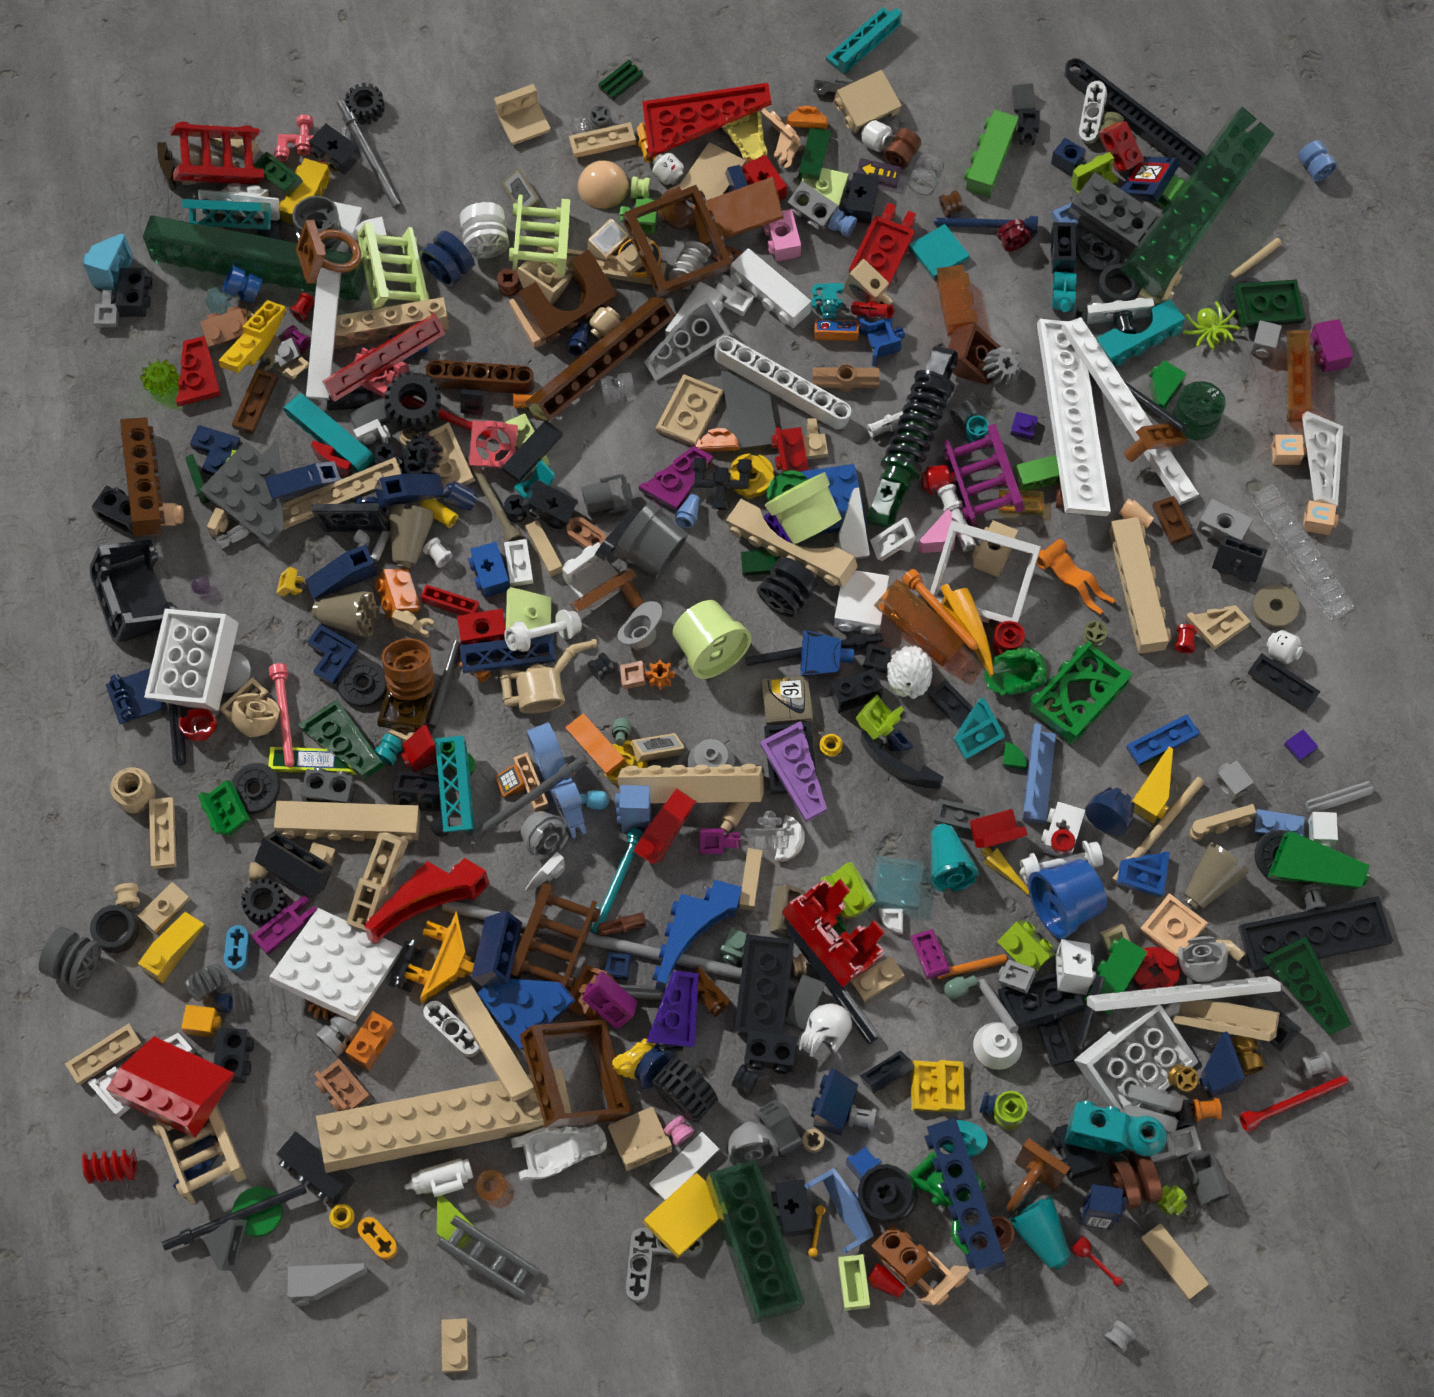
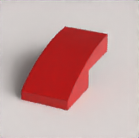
[311,441,353,478]

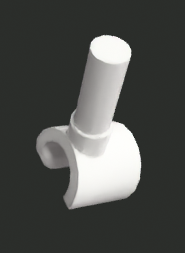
[354,530,370,547]

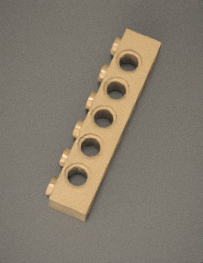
[334,297,449,349]

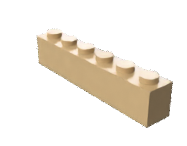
[1109,517,1171,654]
[618,764,764,803]
[274,801,421,843]

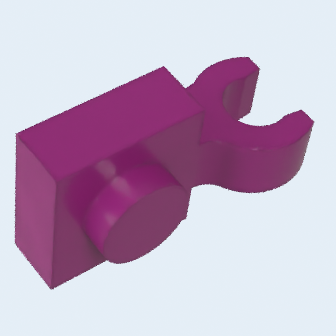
[700,828,740,854]

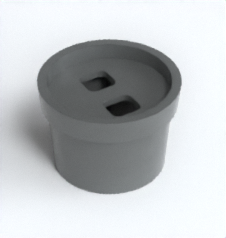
[613,500,688,578]

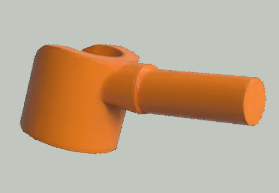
[459,661,491,682]

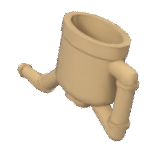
[500,639,598,714]

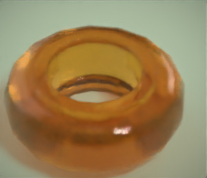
[475,1170,506,1201]

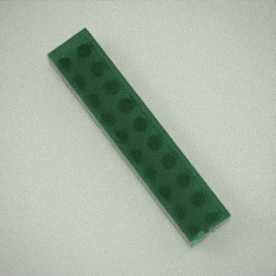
[1120,107,1275,297]
[143,215,366,300]

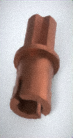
[597,912,646,936]

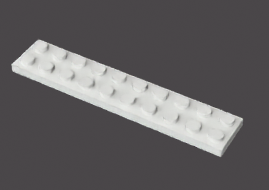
[1037,319,1111,516]

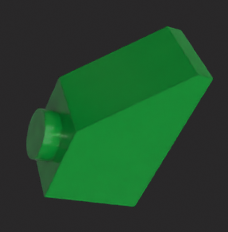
[1149,360,1187,409]

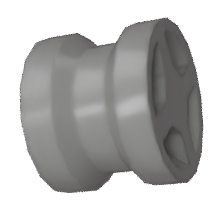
[1104,1320,1136,1353]

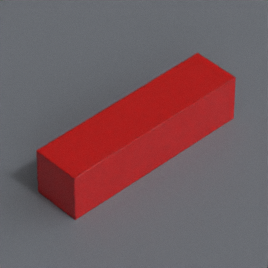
[421,584,480,615]

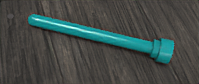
[591,828,644,934]

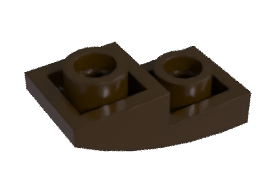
[157,142,179,190]

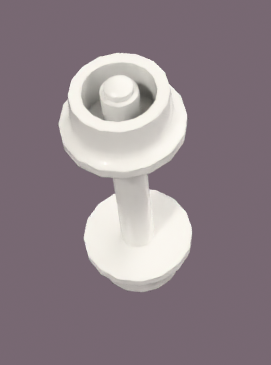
[505,609,582,652]
[1019,841,1104,884]

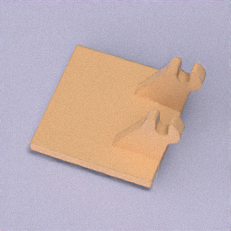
[761,109,804,169]
[916,1251,971,1305]

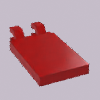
[849,203,916,289]

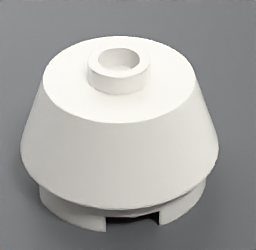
[973,1022,1022,1070]

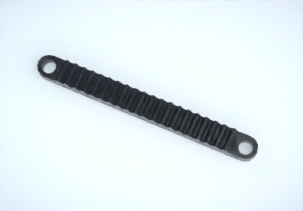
[1064,58,1233,194]

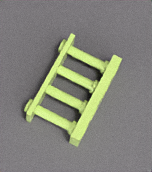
[509,195,570,275]
[357,223,429,309]

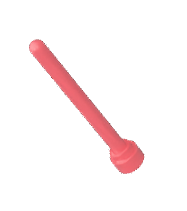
[269,663,294,768]

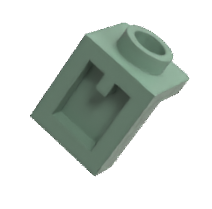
[720,928,746,965]

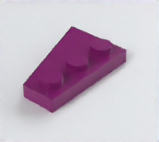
[639,446,713,511]

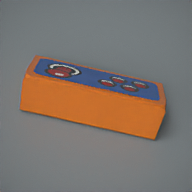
[814,319,859,341]

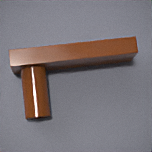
[1124,423,1187,462]
[569,568,644,612]

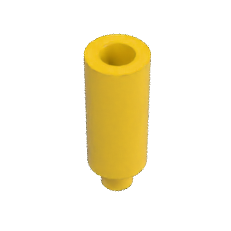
[417,498,458,528]

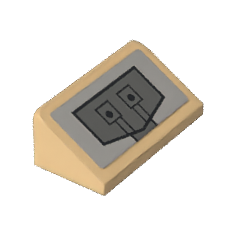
[588,219,629,260]
[631,733,684,763]

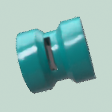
[965,416,989,443]
[374,733,403,766]

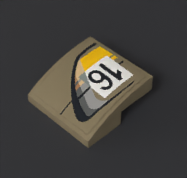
[761,675,813,726]

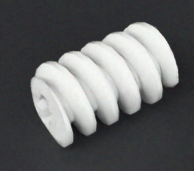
[669,241,711,290]

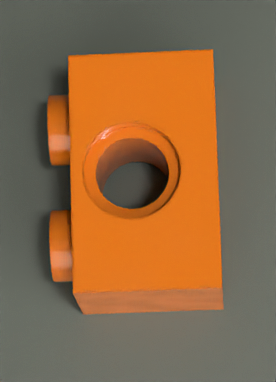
[345,1011,396,1071]

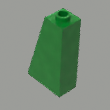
[1267,831,1370,890]

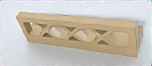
[1173,999,1279,1041]

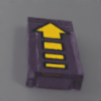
[856,158,902,189]

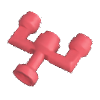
[274,115,327,163]

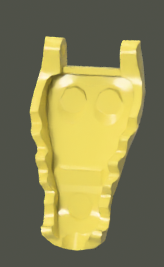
[722,110,767,163]

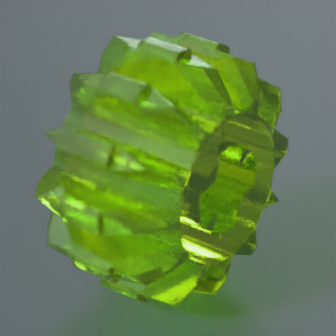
[140,358,179,397]

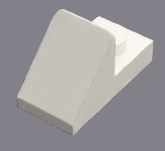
[870,517,916,561]

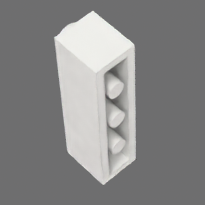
[730,248,812,328]

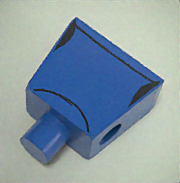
[800,631,854,675]

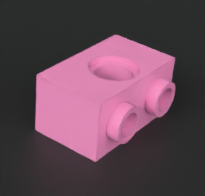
[763,209,801,262]

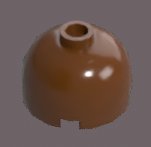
[657,185,696,230]

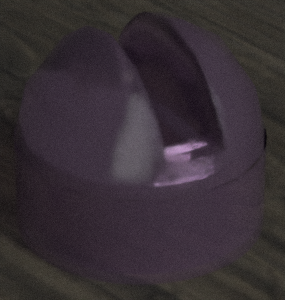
[191,576,210,595]

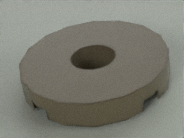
[1252,584,1300,629]

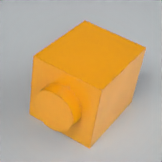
[181,1005,221,1038]

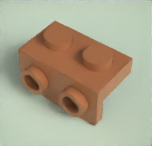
[200,306,248,348]
[314,1059,370,1112]

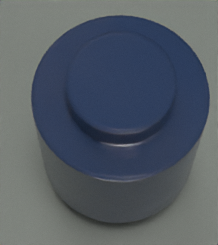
[443,481,478,511]

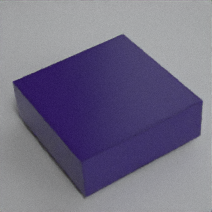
[1284,729,1319,762]

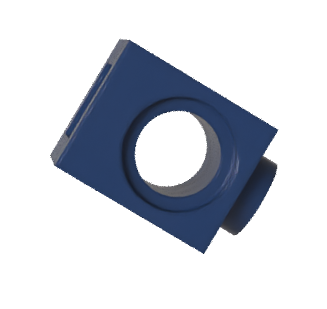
[1051,138,1087,176]

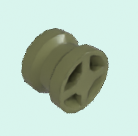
[1083,620,1107,648]

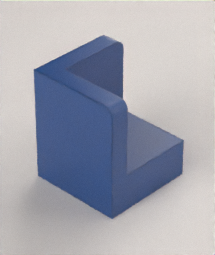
[846,1147,882,1181]

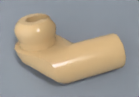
[1216,940,1246,962]

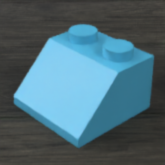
[83,234,134,294]

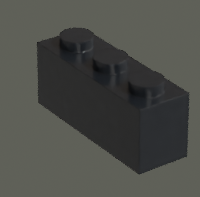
[254,831,333,897]
[276,1131,355,1205]

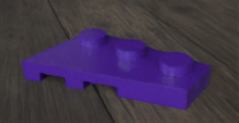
[646,971,699,1048]

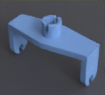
[804,1168,874,1254]

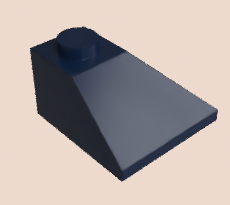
[1199,1031,1245,1098]

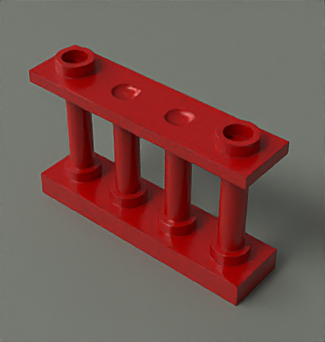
[170,121,264,185]

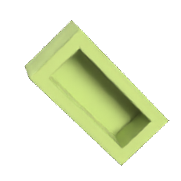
[838,1254,870,1311]

